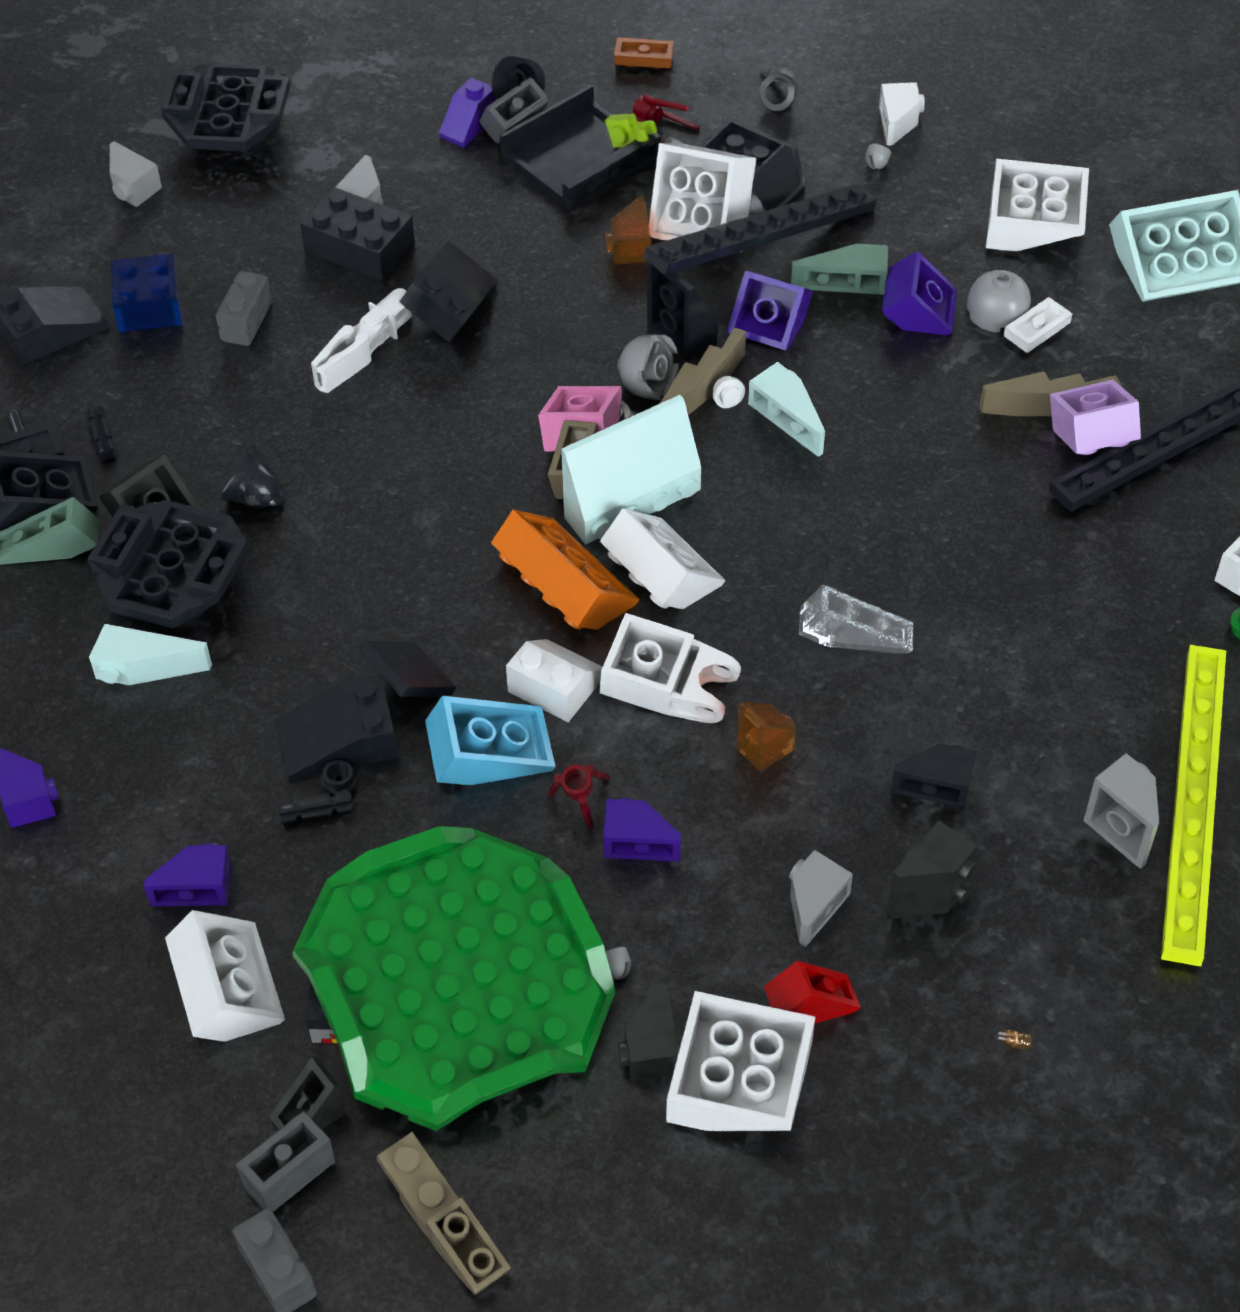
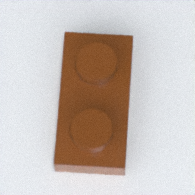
[614,37,674,68]

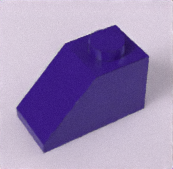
[439,77,496,148]
[0,748,59,828]
[603,797,681,861]
[144,843,232,907]

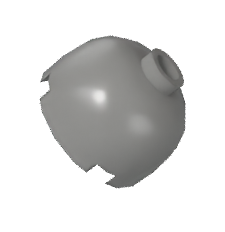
[966,270,1031,332]
[618,334,679,400]

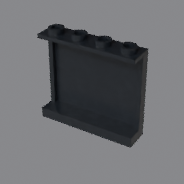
[500,84,661,212]

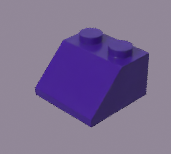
[882,251,958,335]
[727,270,813,351]

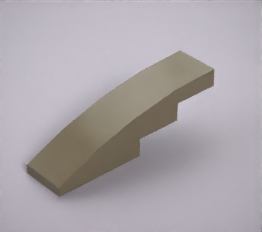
[661,328,746,415]
[979,371,1121,416]

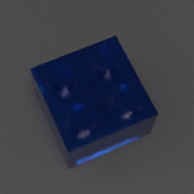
[110,253,182,332]

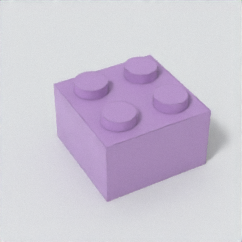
[1050,380,1141,455]

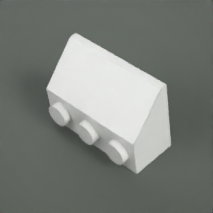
[600,508,726,609]
[165,910,285,1042]

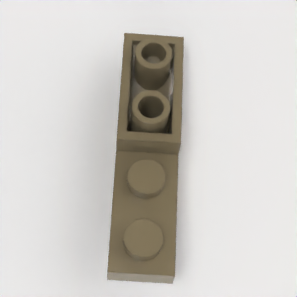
[376,1132,511,1295]

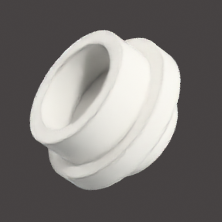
[713,376,745,408]

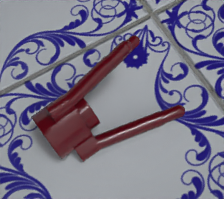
[633,94,700,143]
[547,764,610,829]

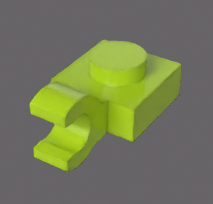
[605,114,657,148]

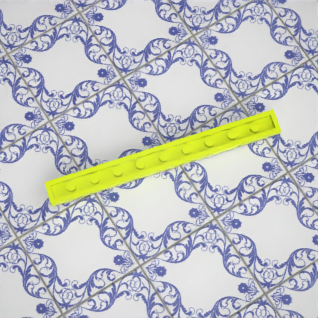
[1161,645,1226,966]

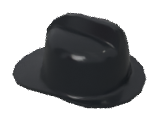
[491,56,545,100]

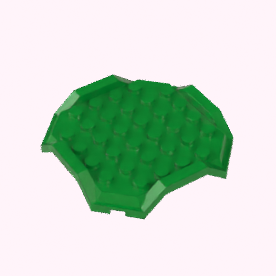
[293,826,616,1131]

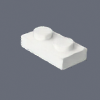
[1004,297,1072,353]

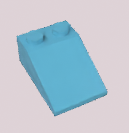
[425,696,555,785]

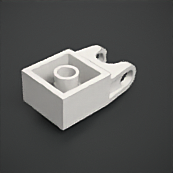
[600,613,741,723]

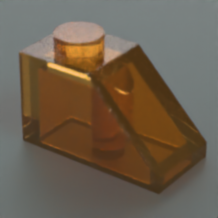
[605,197,651,264]
[737,701,796,772]

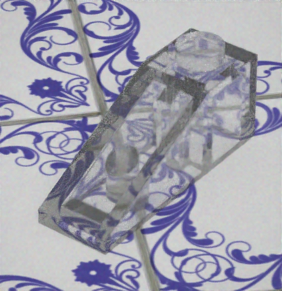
[799,584,913,654]

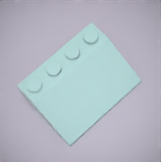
[1109,190,1240,302]
[561,395,701,545]

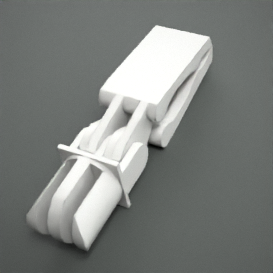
[311,288,412,393]

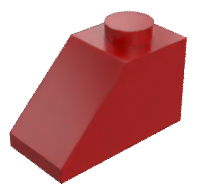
[763,960,861,1023]

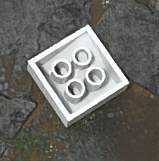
[647,143,756,252]
[986,159,1089,251]
[667,991,815,1131]

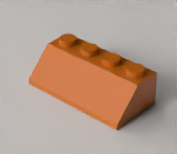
[491,509,640,630]

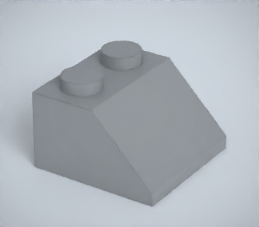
[1083,753,1159,869]

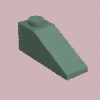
[791,244,888,295]
[0,497,100,565]

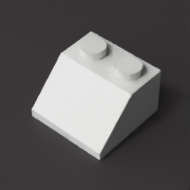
[506,639,603,723]

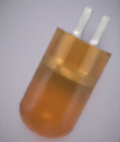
[998,1029,1033,1049]

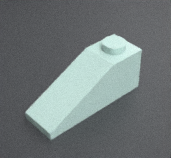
[748,362,825,457]
[89,624,212,685]

